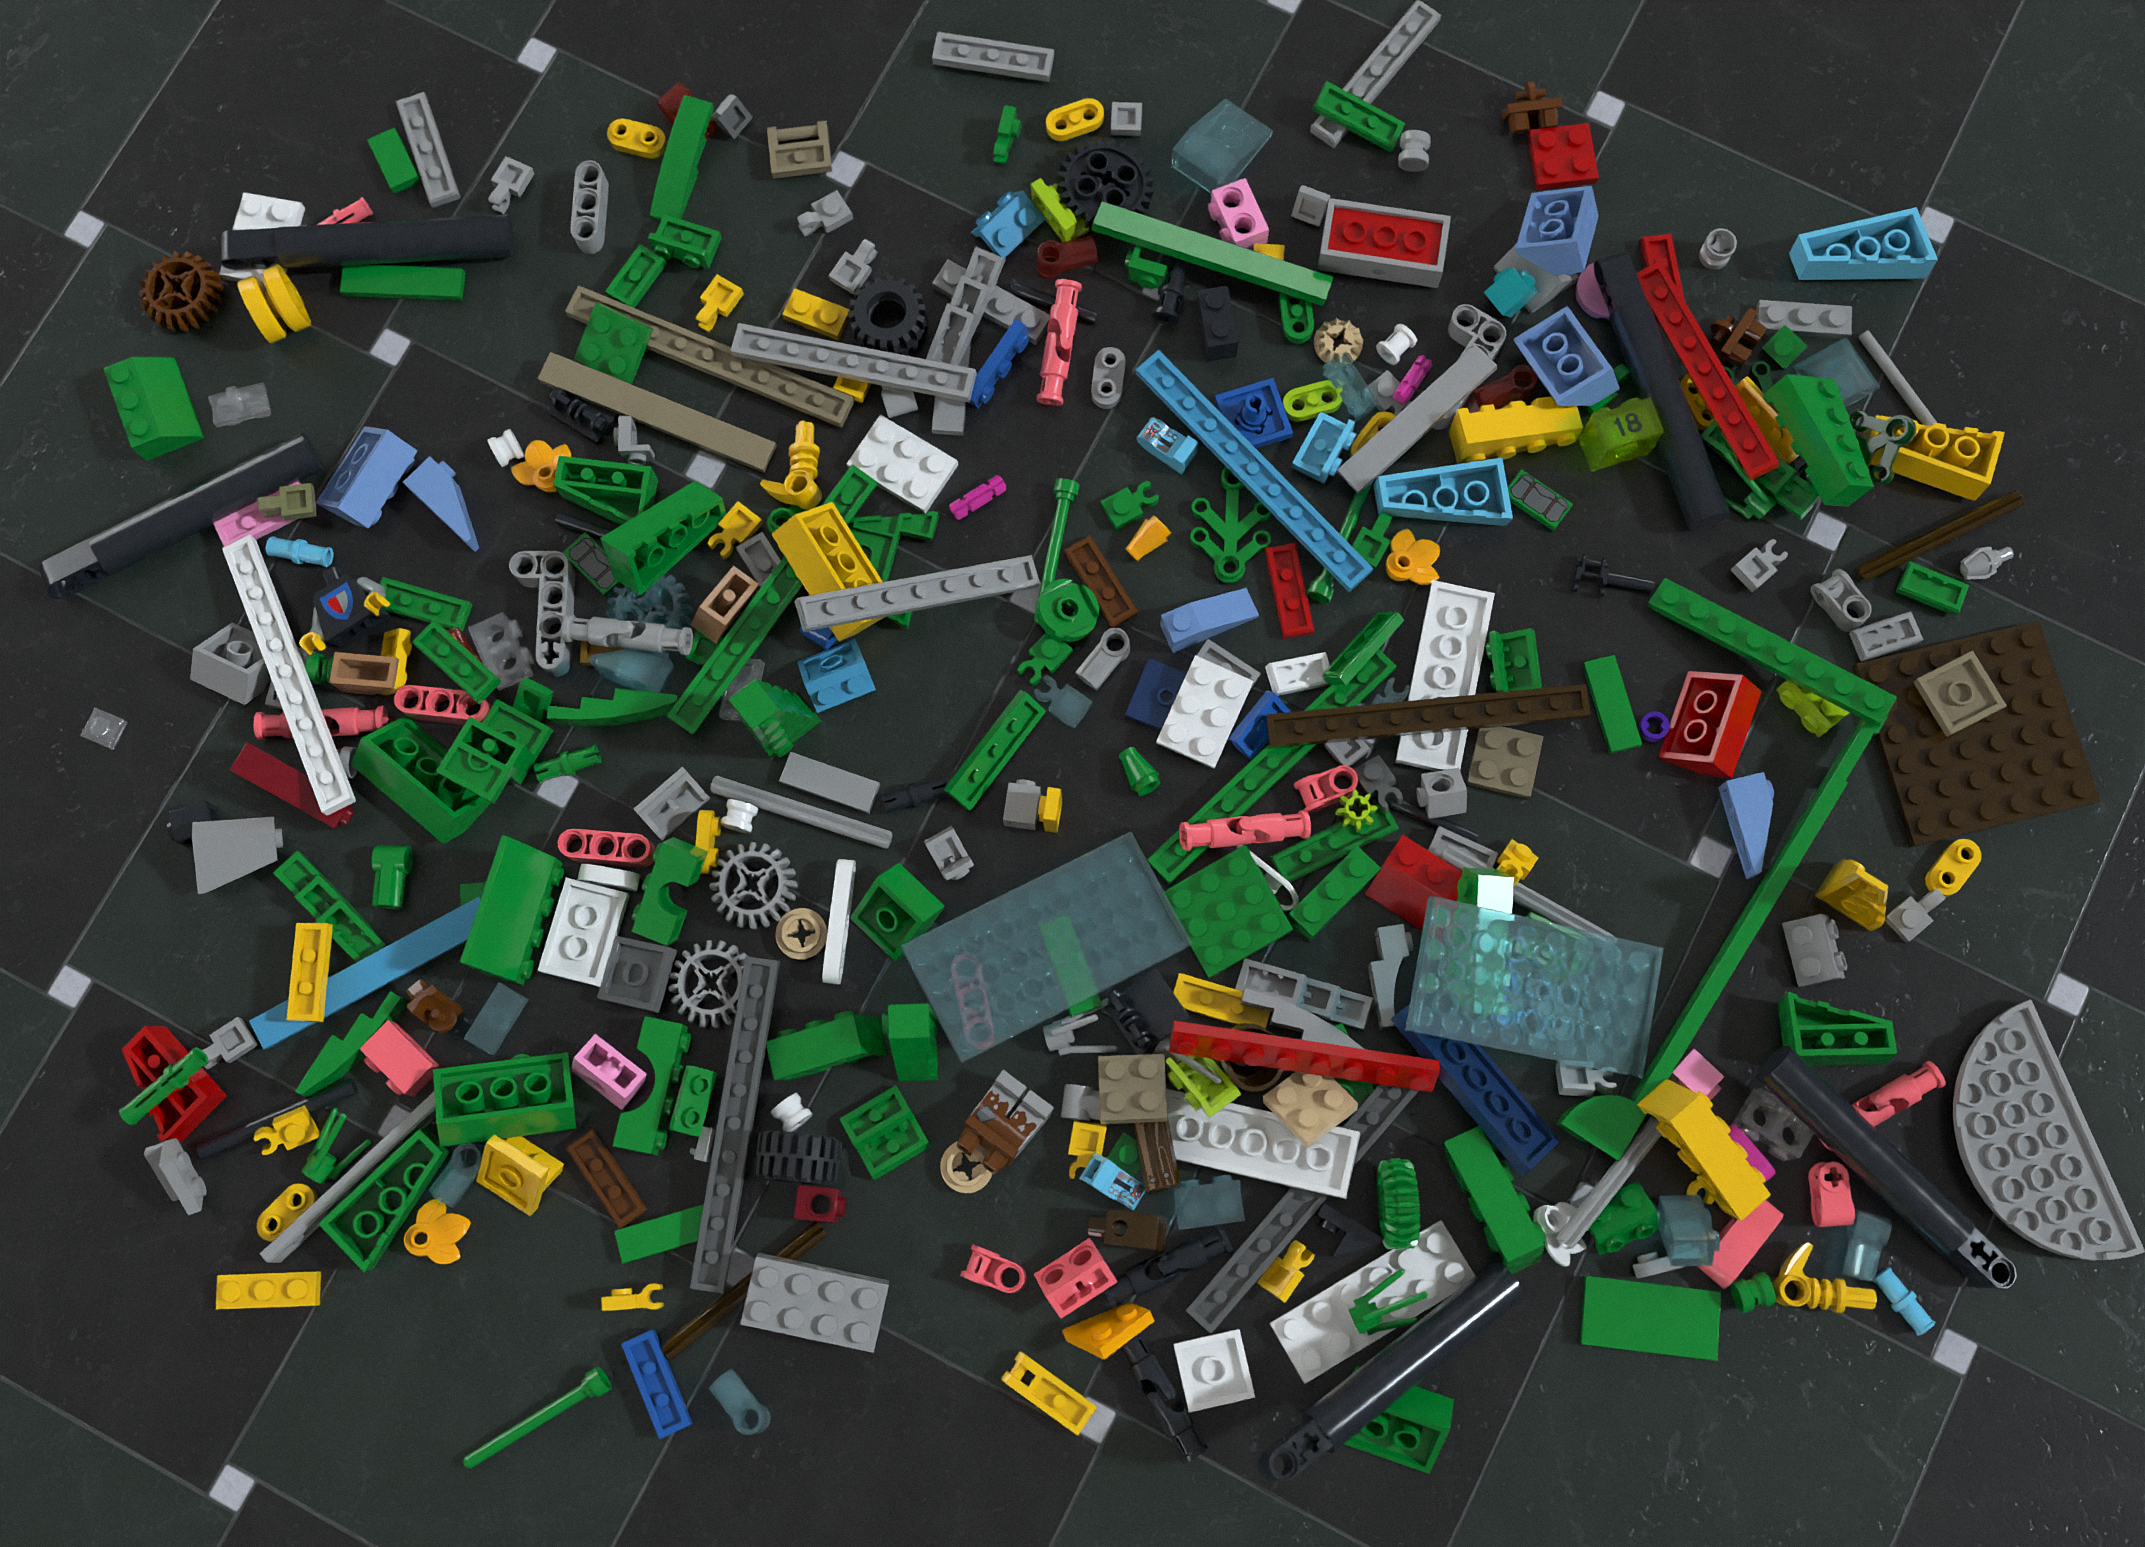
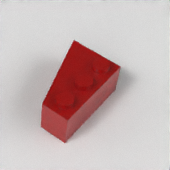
[122,1026,227,1143]

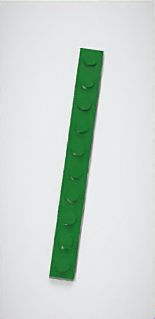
[667,464,878,736]
[1147,649,1397,885]

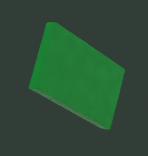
[1579,1276,1721,1361]

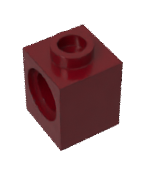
[794,1185,846,1224]

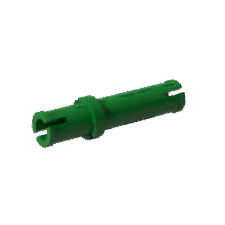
[119,1047,209,1125]

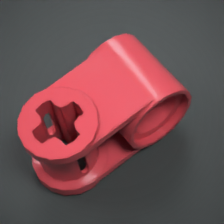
[1293,765,1358,814]
[1808,1162,1855,1228]
[960,1244,1027,1294]

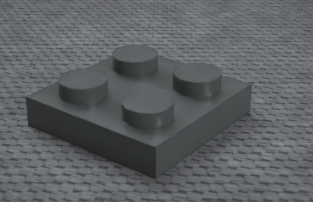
[597,936,677,1013]

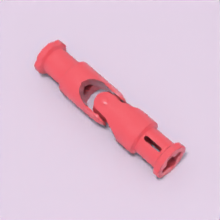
[1036,279,1082,406]
[253,706,389,740]
[1179,810,1311,851]
[1820,1061,1946,1151]

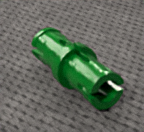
[534,744,602,783]

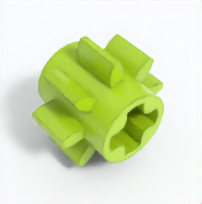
[1336,789,1377,832]

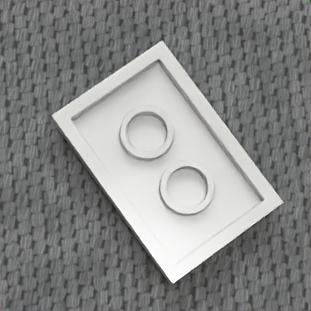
[219,193,305,286]
[847,415,958,514]
[1156,655,1253,769]
[538,878,630,987]

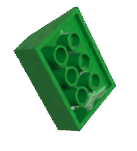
[460,835,564,986]

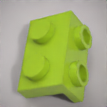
[1165,1056,1241,1118]

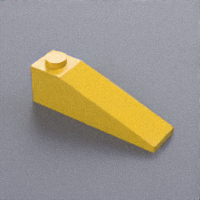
[1815,859,1888,931]

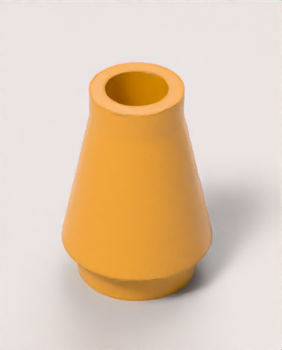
[1125,515,1171,561]

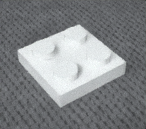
[1173,1329,1255,1412]

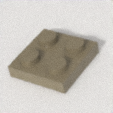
[1913,651,2007,737]
[1466,726,1544,799]
[1098,1054,1167,1124]

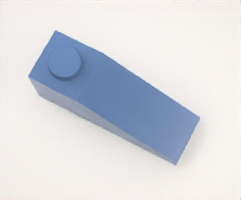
[403,456,479,552]
[1160,588,1259,653]
[1718,772,1774,879]

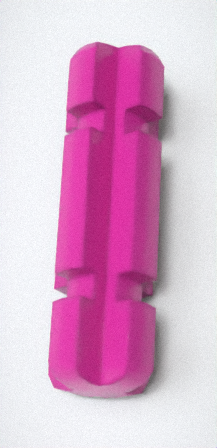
[1393,355,1432,405]
[949,475,1006,520]

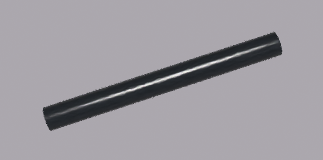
[196,1079,358,1160]

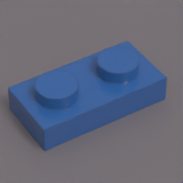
[1228,690,1291,760]

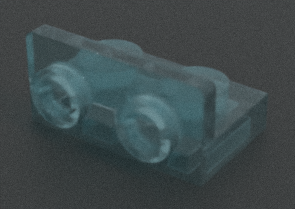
[1173,1175,1245,1230]

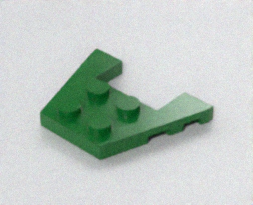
[848,511,939,629]

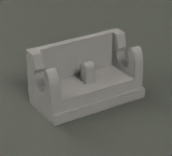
[634,767,710,841]

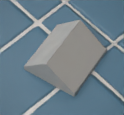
[1493,243,1579,314]

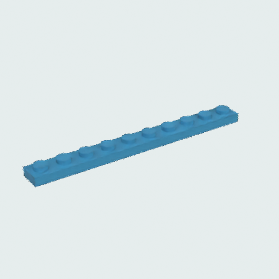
[1136,350,1373,592]

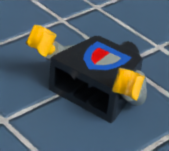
[299,567,391,656]

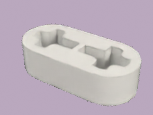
[577,864,640,892]

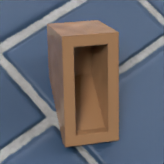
[329,652,399,695]

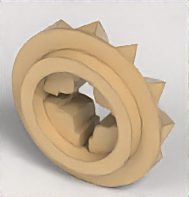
[1314,318,1363,366]
[776,908,828,960]
[940,1141,992,1193]

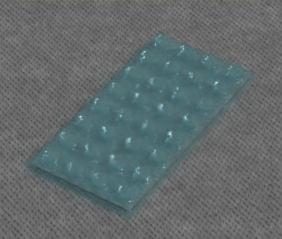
[901,832,1192,1064]
[1405,896,1664,1078]

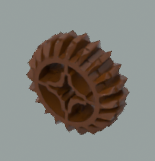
[137,251,225,333]

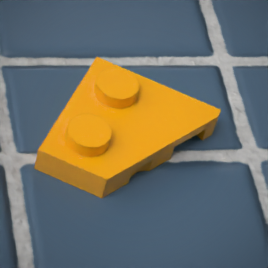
[1062,1302,1154,1360]

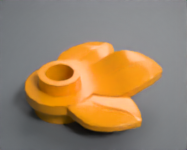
[512,440,571,492]
[1385,529,1440,585]
[404,1198,471,1264]

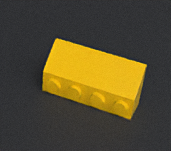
[772,502,886,641]

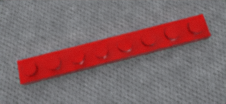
[1636,260,1779,481]
[1169,1021,1440,1092]

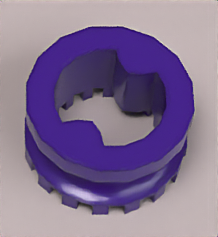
[1638,711,1670,743]

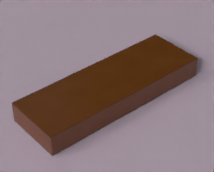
[1063,535,1138,629]
[565,1128,649,1229]

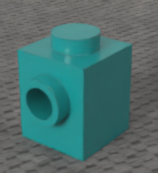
[1484,267,1539,318]

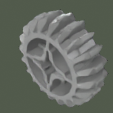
[709,842,798,929]
[668,940,747,1028]

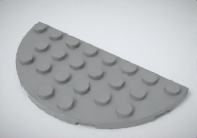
[1953,999,2145,1260]

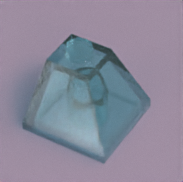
[1793,337,1880,407]
[589,649,675,693]

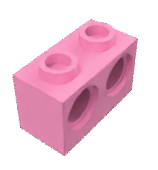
[1208,178,1269,250]

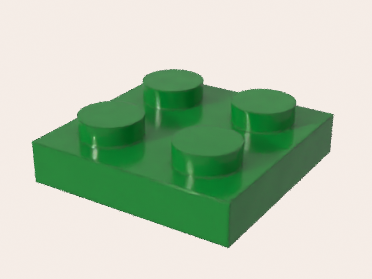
[574,303,653,385]

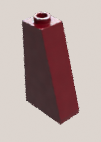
[230,742,355,830]

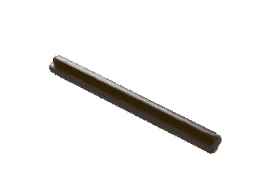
[1854,490,2025,583]
[660,1221,827,1359]

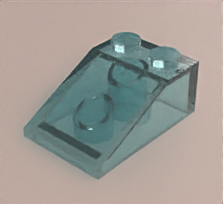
[1172,98,1273,194]

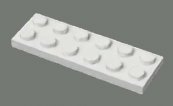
[1395,580,1495,771]
[1166,1089,1360,1199]
[1269,1220,1475,1383]

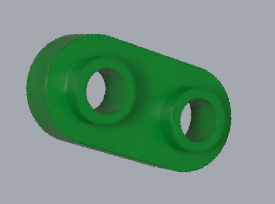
[1279,292,1314,344]

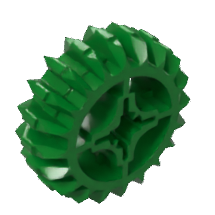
[1376,1158,1420,1251]

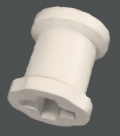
[1376,324,1417,365]

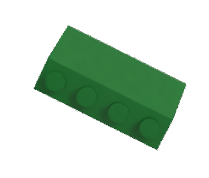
[351,715,491,844]
[433,1052,576,1147]

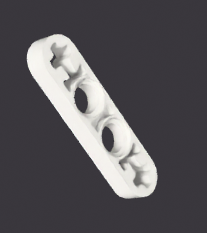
[822,859,856,984]

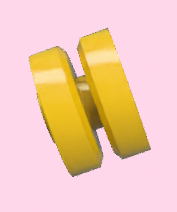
[238,264,311,344]

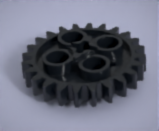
[1056,138,1154,229]

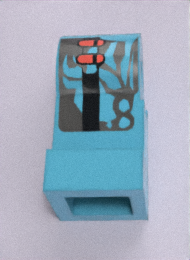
[1136,418,1198,475]
[1079,1153,1146,1211]

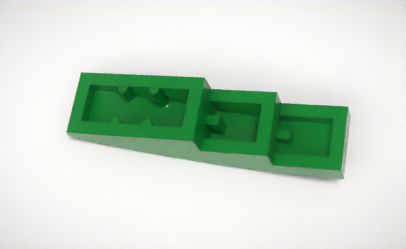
[650,95,714,220]
[1701,420,1821,520]
[547,688,680,727]
[273,850,386,963]
[295,991,411,1097]

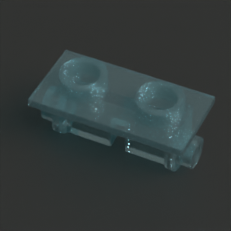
[1322,354,1379,422]

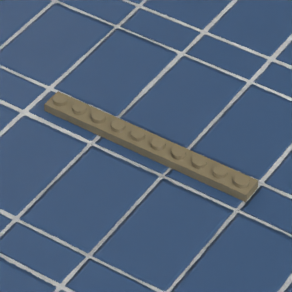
[565,286,854,428]

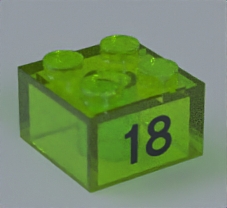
[1579,398,1664,472]

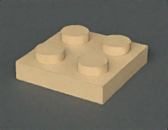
[1263,1072,1358,1148]

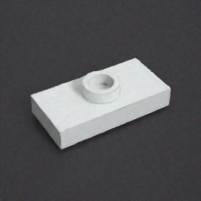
[1265,652,1331,696]

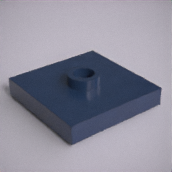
[1125,658,1187,731]

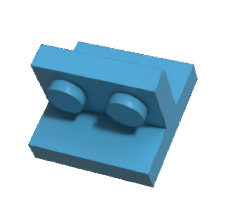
[797,639,876,713]

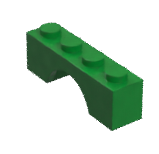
[613,1016,691,1156]

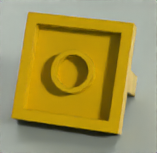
[476,1134,564,1216]

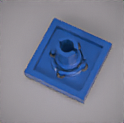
[1214,378,1293,448]

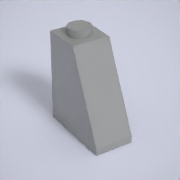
[192,817,283,894]

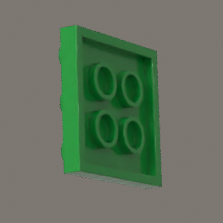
[1162,845,1294,978]

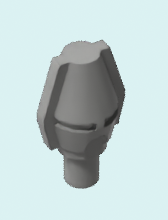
[1960,546,2014,580]

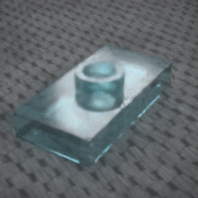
[464,982,529,1056]

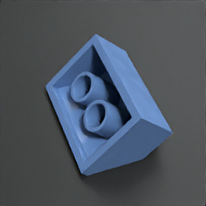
[1515,186,1599,275]
[1513,306,1620,406]
[316,426,417,528]

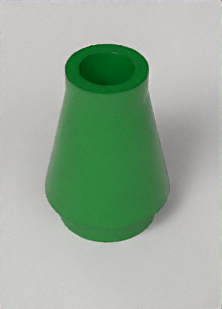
[1119,747,1160,796]

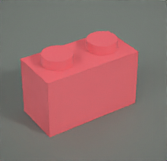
[360,1020,442,1097]

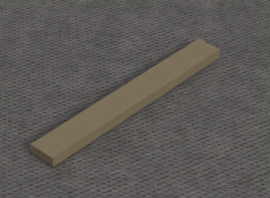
[538,352,777,473]

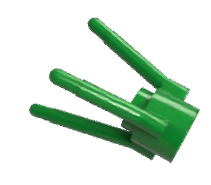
[1724,453,1777,520]
[301,1107,371,1184]
[1348,1268,1428,1336]

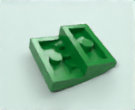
[840,1085,931,1180]

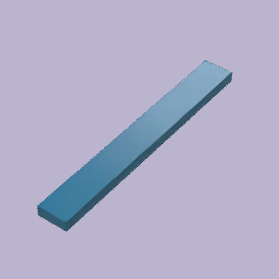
[249,897,481,1049]

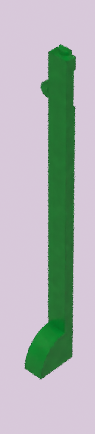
[1555,713,1889,1161]

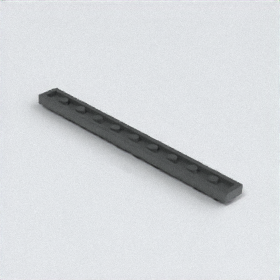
[690,956,780,1294]
[1186,1084,1418,1334]

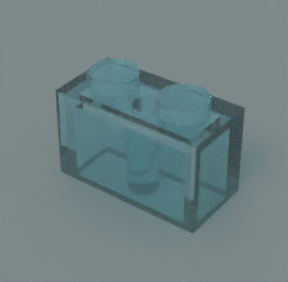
[1658,1195,1720,1266]

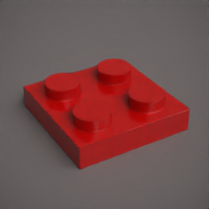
[1528,123,1599,190]

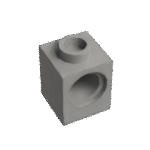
[1416,768,1467,819]
[1003,779,1041,831]

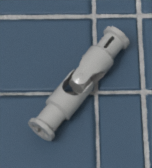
[562,614,693,655]

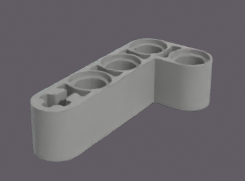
[1433,304,1506,430]
[509,551,575,677]

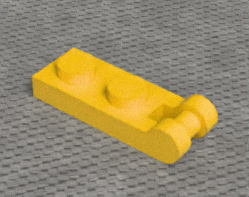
[1001,1351,1097,1436]

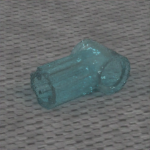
[428,1143,485,1207]
[1842,1209,1891,1282]
[709,1369,770,1435]

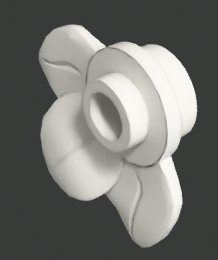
[1534,1202,1586,1267]

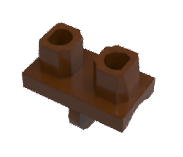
[1502,81,1563,134]
[1710,307,1767,368]
[406,979,463,1033]

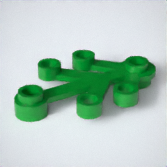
[1190,467,1272,583]

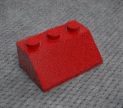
[1658,671,1762,779]
[1364,835,1462,947]

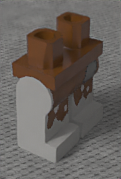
[957,1070,1054,1175]

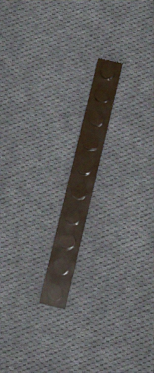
[1266,684,1591,748]

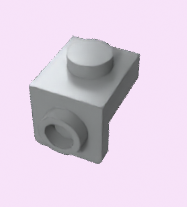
[614,416,655,465]
[924,826,974,881]

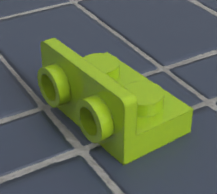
[1031,178,1089,246]
[1776,680,1850,737]

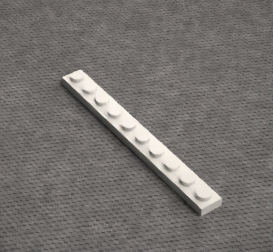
[222,535,356,816]

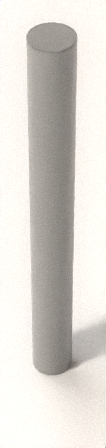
[1858,330,1937,426]

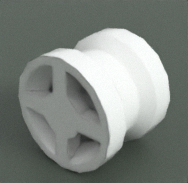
[488,429,524,467]
[720,799,758,834]
[771,1093,813,1132]

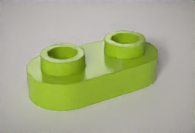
[1283,380,1344,422]

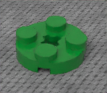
[1035,579,1099,642]

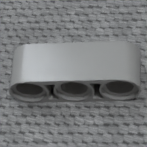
[570,160,609,254]

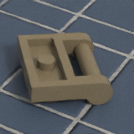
[767,120,833,179]

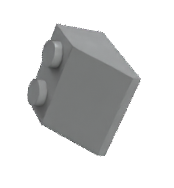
[190,622,271,705]

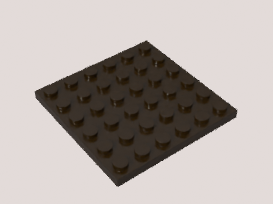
[1853,621,2100,848]

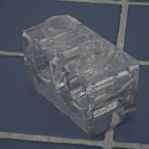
[468,612,534,691]
[1732,1088,1814,1161]

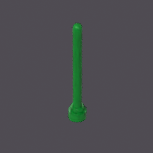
[1034,478,1080,625]
[1307,482,1373,604]
[463,1366,611,1468]

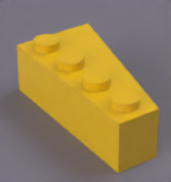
[1449,396,1583,464]
[1862,415,2005,501]
[1637,1079,1771,1221]

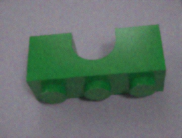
[632,837,708,946]
[1288,846,1381,942]

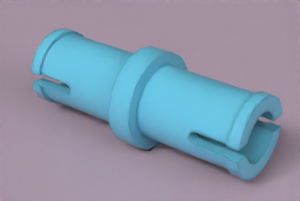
[266,536,333,567]
[1872,1267,1935,1336]

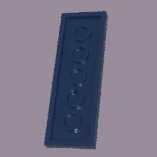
[1390,987,1560,1176]

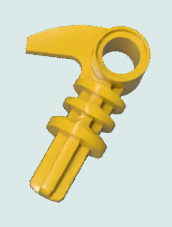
[760,420,822,510]
[1772,1242,1877,1313]

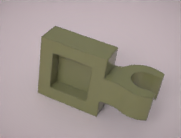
[258,483,316,520]

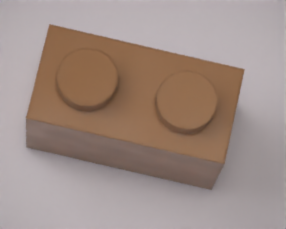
[691,566,759,643]

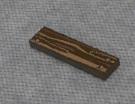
[1134,1114,1181,1195]

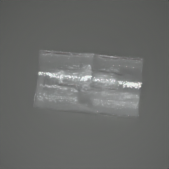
[208,383,271,427]

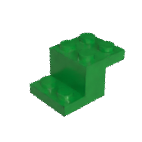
[436,699,553,804]

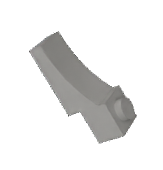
[1367,924,1413,1030]

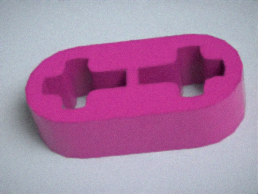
[1728,1125,1776,1184]

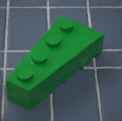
[319,1128,450,1273]

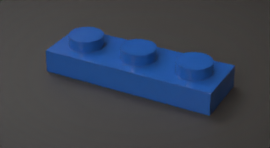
[968,319,1029,409]
[621,1329,693,1439]

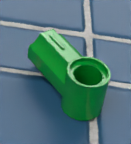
[372,845,413,909]

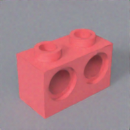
[1034,1238,1117,1319]

